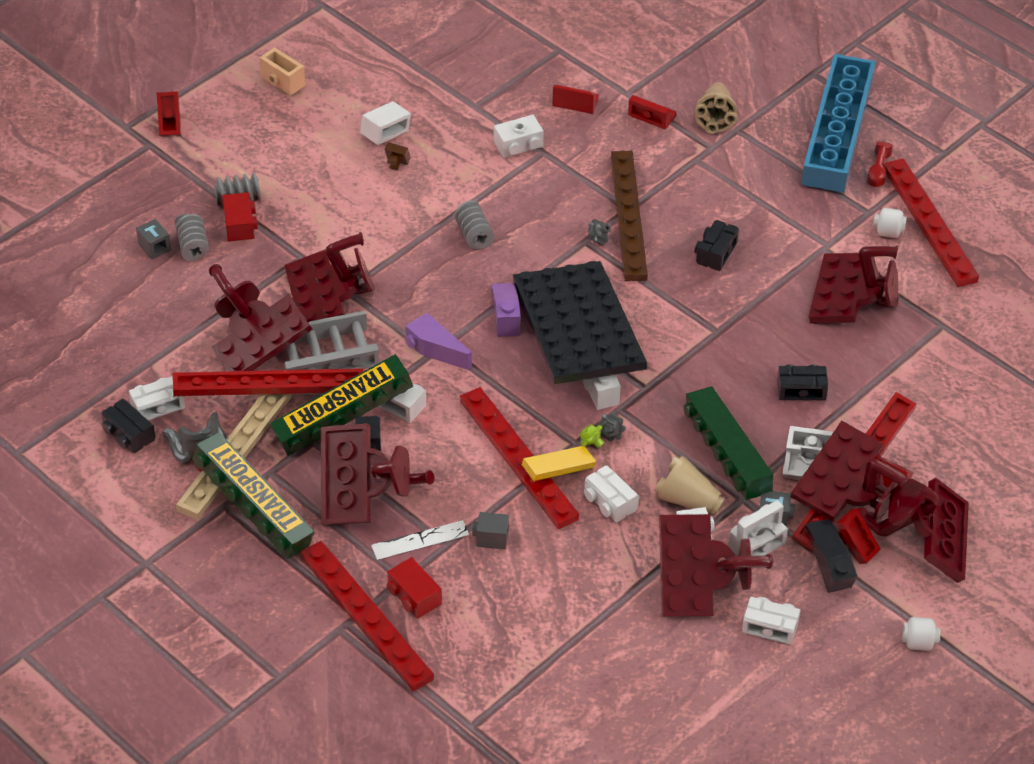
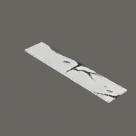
[371,520,469,560]

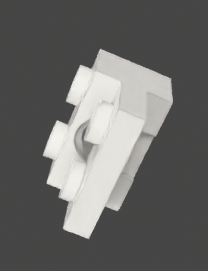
[783,426,833,480]
[728,500,788,556]

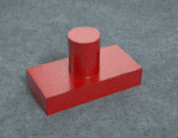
[836,509,881,564]

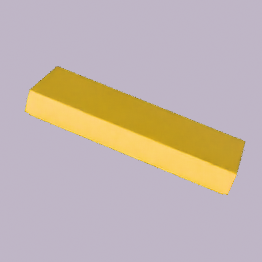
[522,446,596,481]

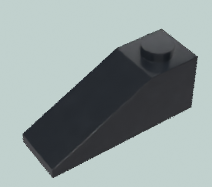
[805,519,858,593]

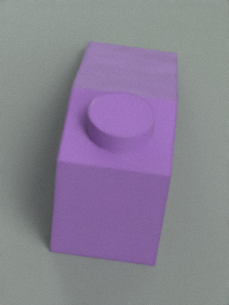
[491,283,521,337]
[405,313,472,370]

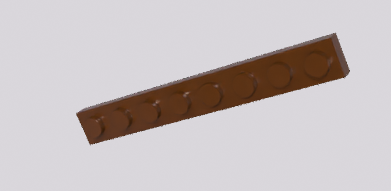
[611,151,648,281]

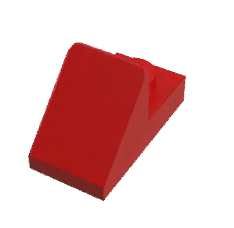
[156,91,181,136]

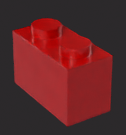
[222,192,258,242]
[386,557,442,619]

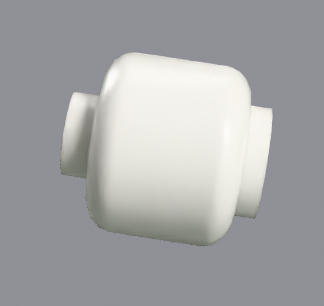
[873,208,907,238]
[902,617,941,651]

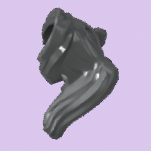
[162,412,227,464]

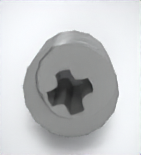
[214,173,261,205]
[455,200,494,250]
[175,214,209,261]

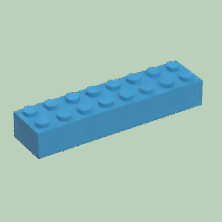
[801,54,876,193]

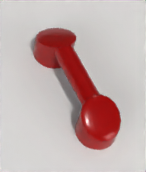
[867,141,893,187]

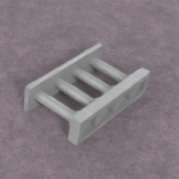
[285,311,379,370]

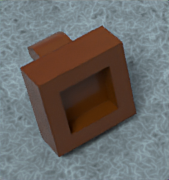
[384,142,411,171]

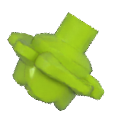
[579,424,604,449]

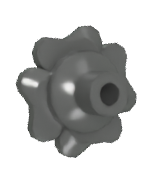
[588,219,611,245]
[598,412,626,442]

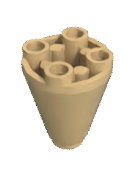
[695,82,738,134]
[655,455,725,515]

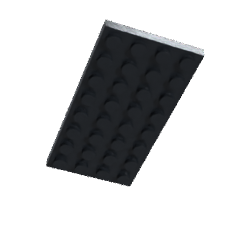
[513,261,647,384]

